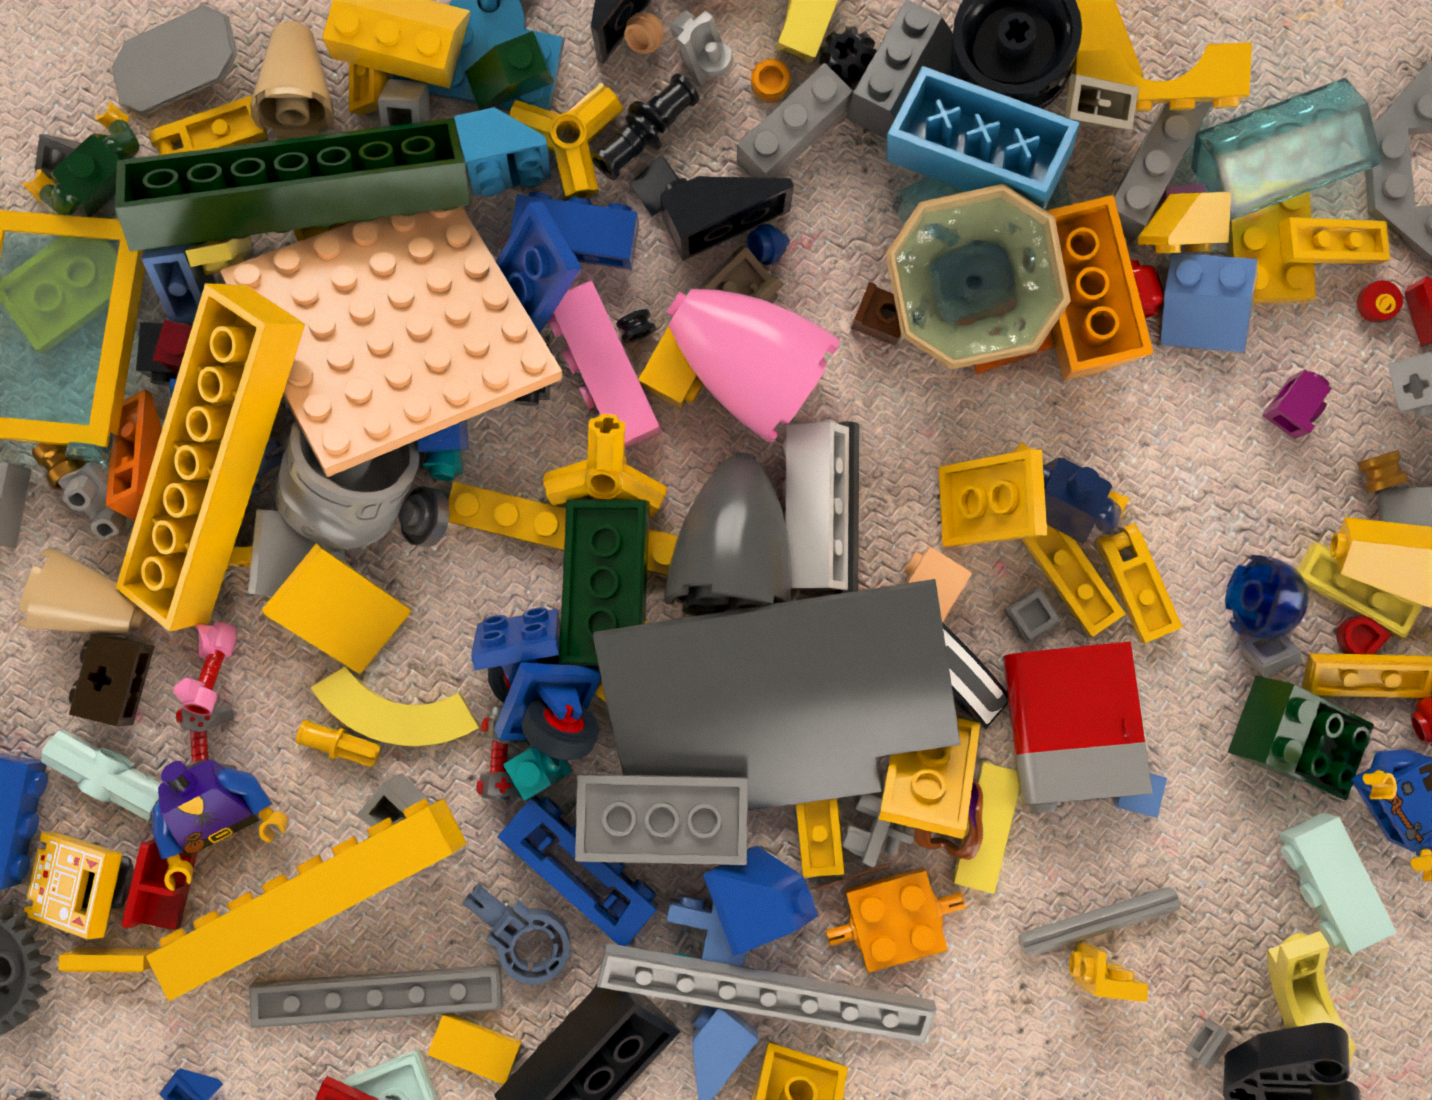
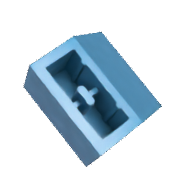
[454,107,551,196]

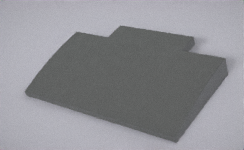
[593,579,961,811]

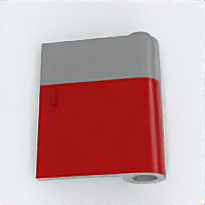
[1003,641,1153,813]

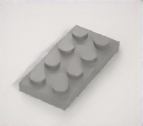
[575,774,748,865]

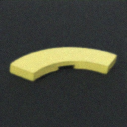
[310,666,481,746]

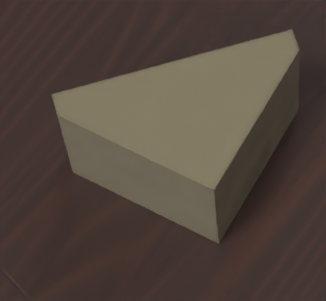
[1064,74,1139,130]

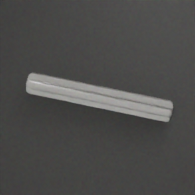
[1019,887,1180,957]

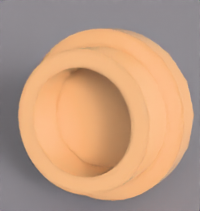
[624,12,664,54]

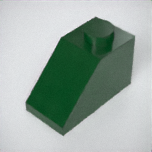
[465,31,555,110]

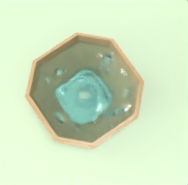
[885,183,1071,370]

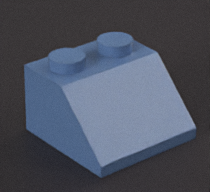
[1161,253,1258,353]

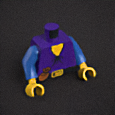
[152,760,288,891]

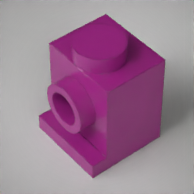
[1262,370,1332,439]

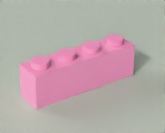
[548,280,661,450]

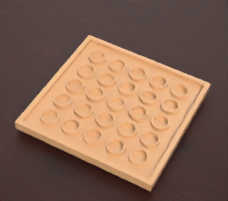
[220,206,562,477]

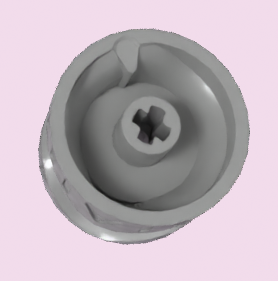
[274,420,419,549]

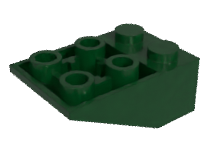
[1228,676,1374,801]

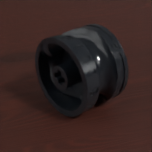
[951,0,1082,109]

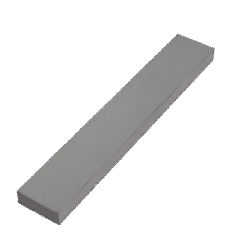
[249,965,503,1028]

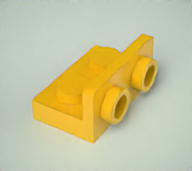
[1069,941,1148,1002]

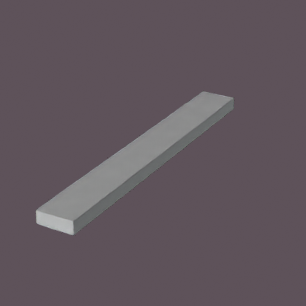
[597,943,937,1043]

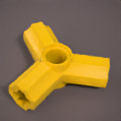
[509,83,624,200]
[543,413,667,517]

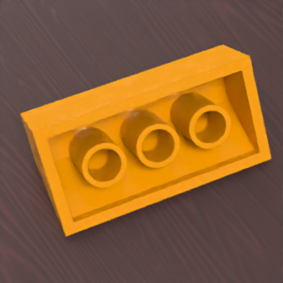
[1031,195,1153,381]

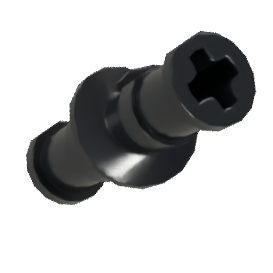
[591,73,699,180]

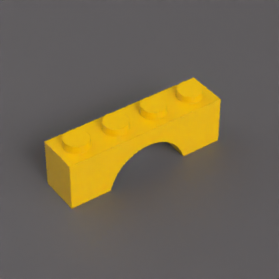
[1076,42,1252,112]

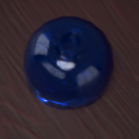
[1225,555,1309,639]

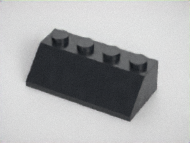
[494,984,680,1100]

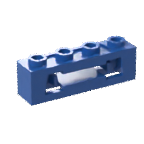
[497,795,658,946]

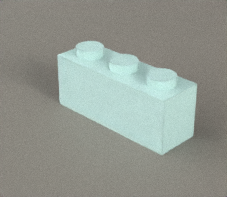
[1279,813,1397,955]

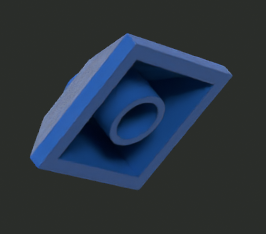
[703,846,818,956]

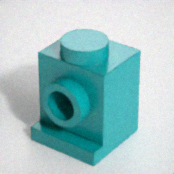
[503,746,573,801]

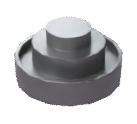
[398,486,450,548]

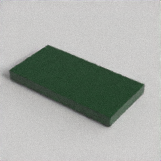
[559,500,650,666]

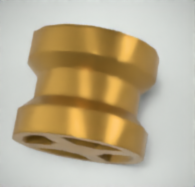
[1357,450,1410,494]

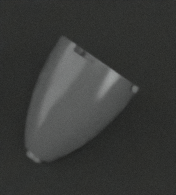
[664,453,791,616]

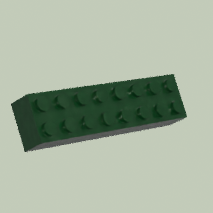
[115,118,471,251]

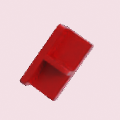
[121,839,198,930]

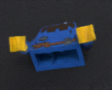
[1351,749,1432,882]

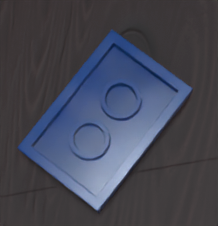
[496,201,582,333]

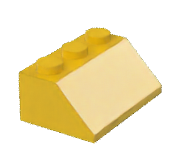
[322,0,471,89]

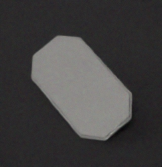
[112,5,238,116]

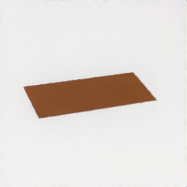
[815,863,891,892]

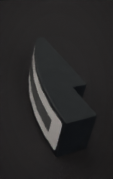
[942,622,1008,729]

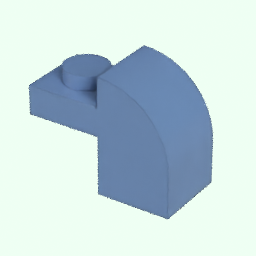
[666,894,746,967]

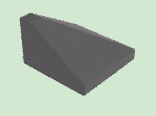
[34,134,82,180]

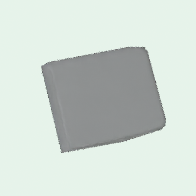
[1186,1018,1233,1070]

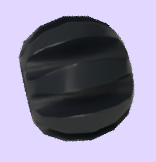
[819,26,877,89]

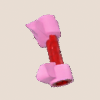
[174,622,238,716]

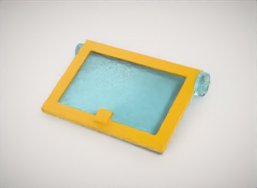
[0,210,145,464]

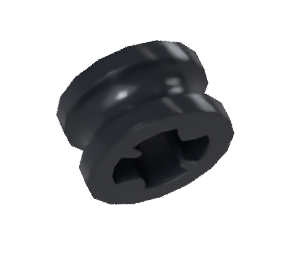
[616,309,656,343]

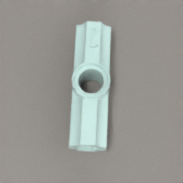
[41,730,161,821]

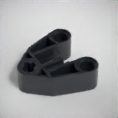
[1223,1022,1361,1100]

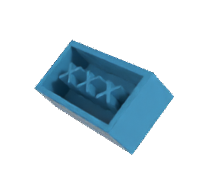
[887,66,1080,210]

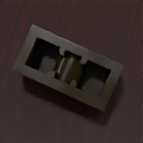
[69,633,155,726]

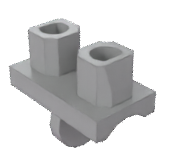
[669,10,734,88]
[58,460,135,541]
[842,789,914,867]

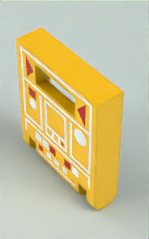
[23,831,123,939]

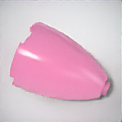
[666,289,840,443]

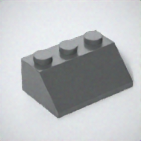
[845,0,953,139]

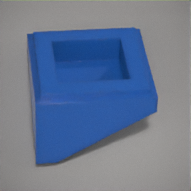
[159,1068,223,1100]

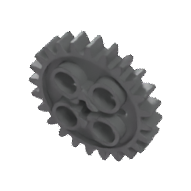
[0,903,51,1035]

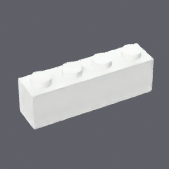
[783,421,849,591]

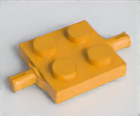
[825,867,966,973]

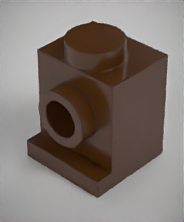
[851,282,917,346]

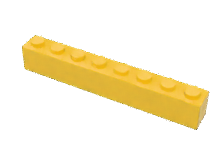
[146,798,467,1002]

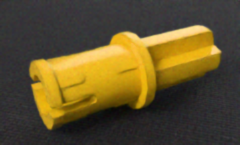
[296,719,381,767]

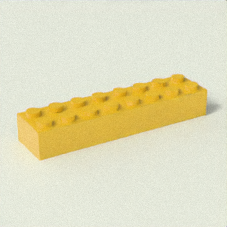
[116,283,305,631]

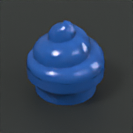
[747,224,790,265]

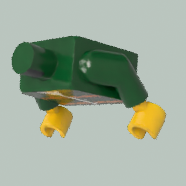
[22,102,139,217]

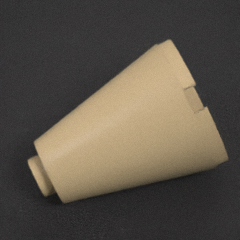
[250,21,334,139]
[18,547,147,636]

